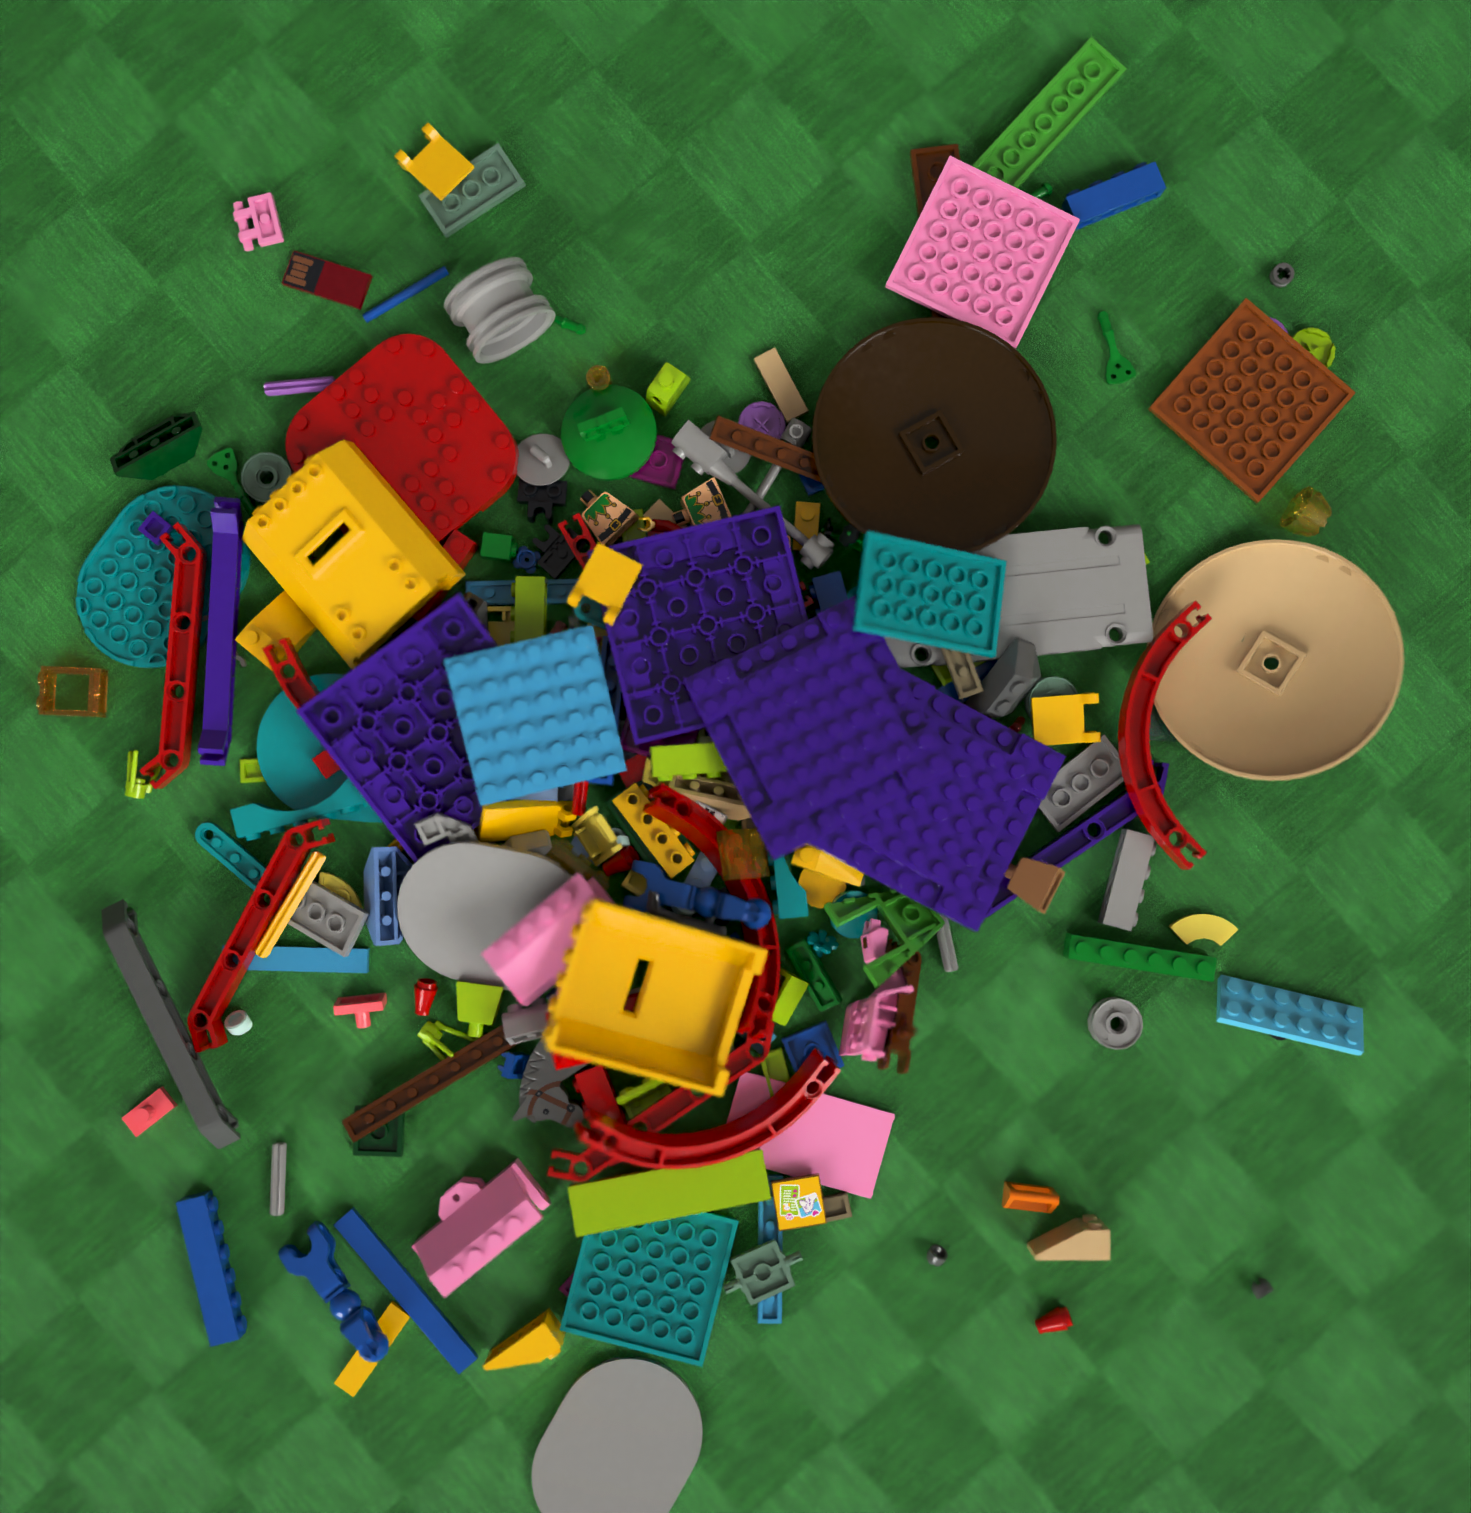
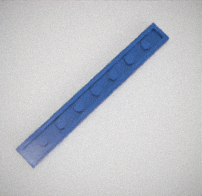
[334,1207,479,1374]

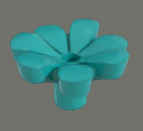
[807,930,839,957]

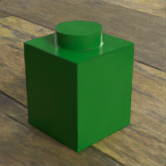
[480,532,518,563]

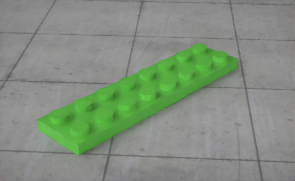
[972,37,1127,188]

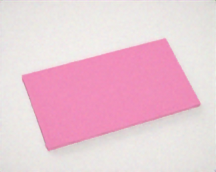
[726,1072,895,1199]

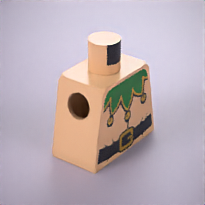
[671,477,732,526]
[580,489,639,547]

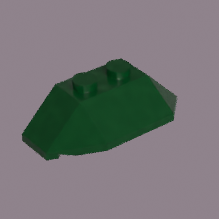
[110,411,202,480]

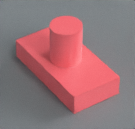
[333,993,387,1028]
[122,1086,178,1137]

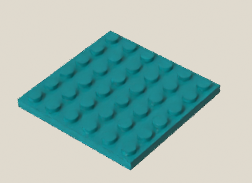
[560,1211,739,1367]

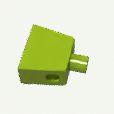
[646,362,691,417]
[456,980,505,1038]

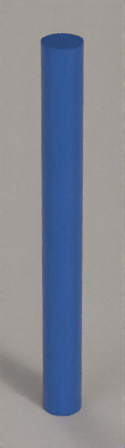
[362,266,449,323]

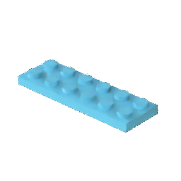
[1216,974,1364,1056]

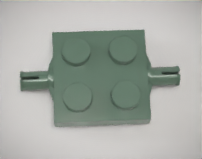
[723,1238,803,1306]

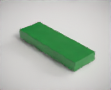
[785,937,843,1012]

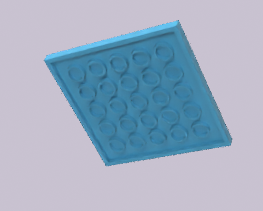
[444,625,627,806]

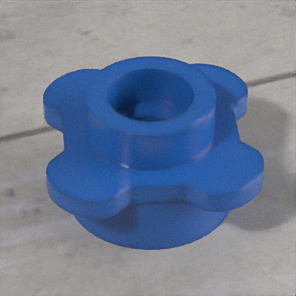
[513,546,541,574]

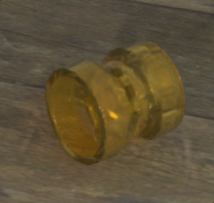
[586,365,612,390]

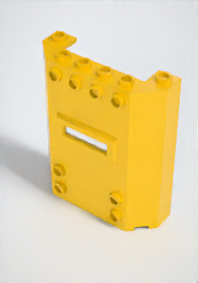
[242,440,466,670]
[542,897,767,1097]

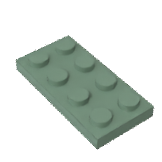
[418,143,526,238]

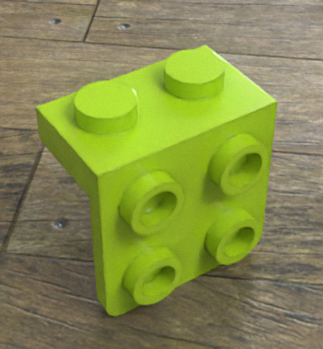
[616,1077,672,1129]

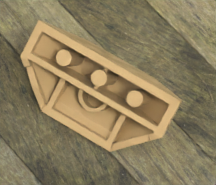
[669,772,751,821]

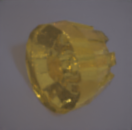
[1280,486,1332,537]

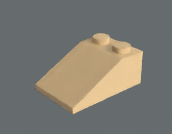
[1027,1214,1110,1260]

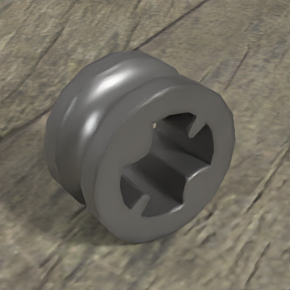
[1269,263,1295,288]

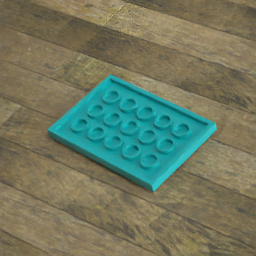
[853,531,1007,658]

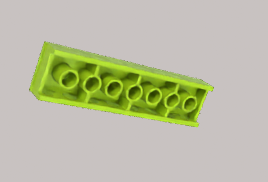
[568,1148,771,1237]

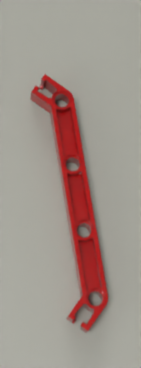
[139,522,207,789]
[187,818,336,1053]
[547,1021,775,1182]

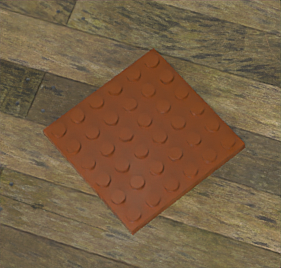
[1148,298,1356,503]

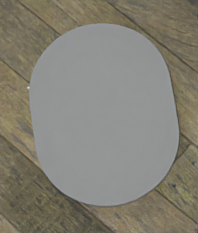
[397,841,573,990]
[532,1356,703,1513]

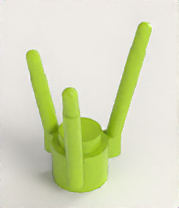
[125,750,162,799]
[417,1020,478,1061]

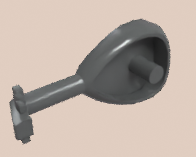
[646,890,727,936]

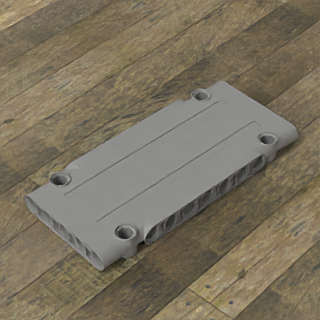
[884,524,1153,668]

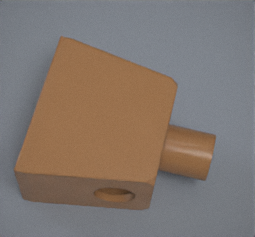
[1004,858,1066,914]

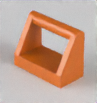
[1002,1181,1059,1214]

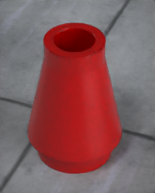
[602,846,640,876]
[414,978,438,1016]
[1035,1306,1073,1334]

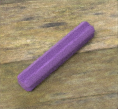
[264,376,335,396]

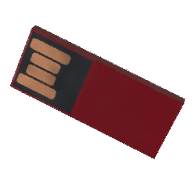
[281,250,373,310]

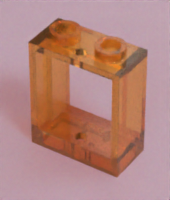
[36,666,108,718]

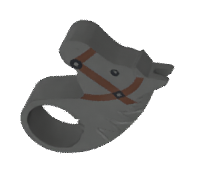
[512,1039,588,1128]

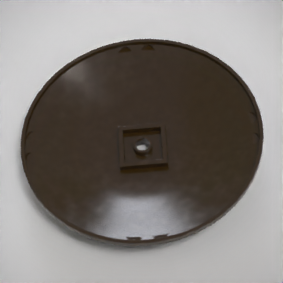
[812,317,1057,553]

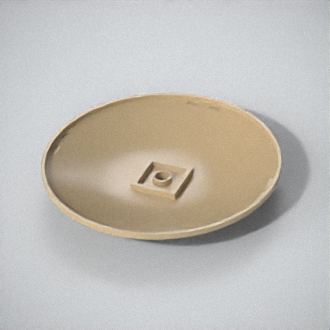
[1147,539,1404,781]

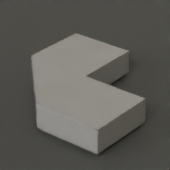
[414,812,479,845]

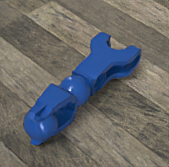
[622,860,771,929]
[278,1221,389,1362]

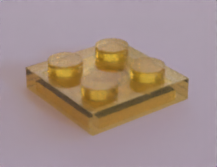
[716,828,770,881]

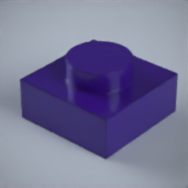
[138,511,174,546]

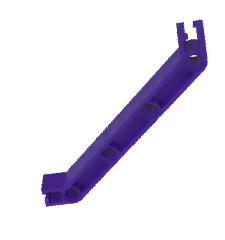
[197,497,243,766]
[985,760,1169,918]

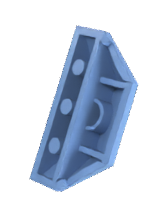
[363,846,413,946]

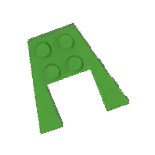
[824,889,945,989]

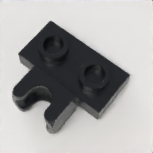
[517,478,568,525]
[532,524,588,580]

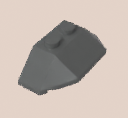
[964,637,1041,718]

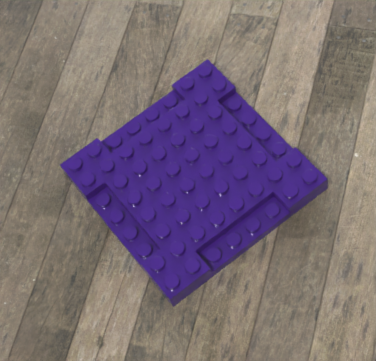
[587,505,808,745]
[296,592,515,863]
[683,595,954,861]
[808,668,1066,932]

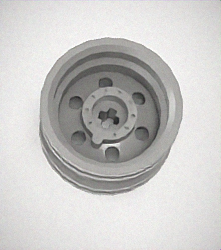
[444,257,556,364]

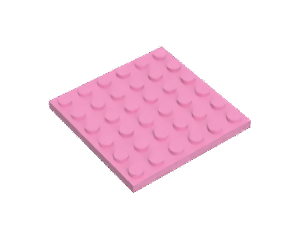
[885,156,1080,349]

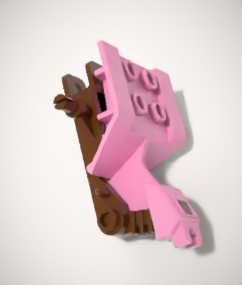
[839,918,922,1074]

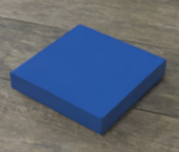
[781,1020,844,1073]

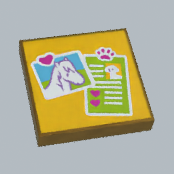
[771,1173,827,1231]

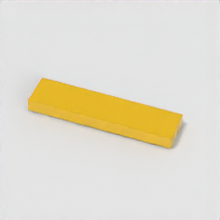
[334,1300,410,1397]

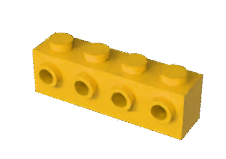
[612,783,696,879]

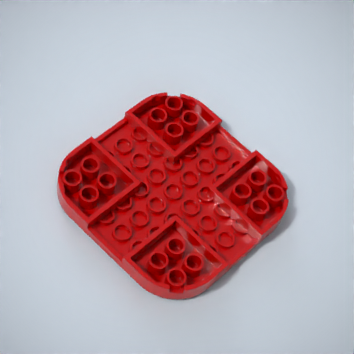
[285,334,519,545]

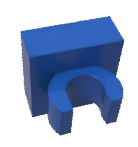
[498,1052,530,1079]

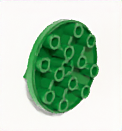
[561,385,657,481]

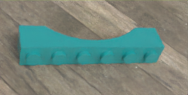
[230,777,371,841]
[768,852,809,919]

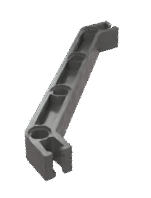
[101,899,241,1150]

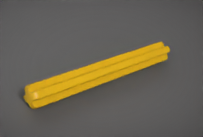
[255,851,326,958]

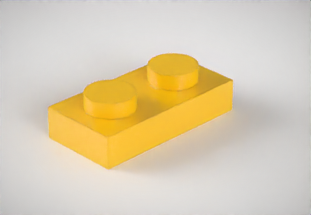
[792,501,820,551]

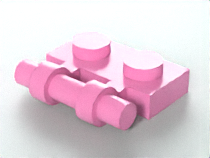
[233,192,284,251]

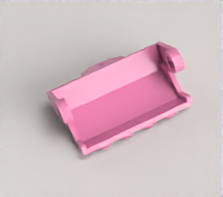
[481,873,616,1007]
[411,1158,552,1298]

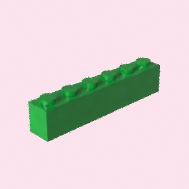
[1062,932,1217,982]

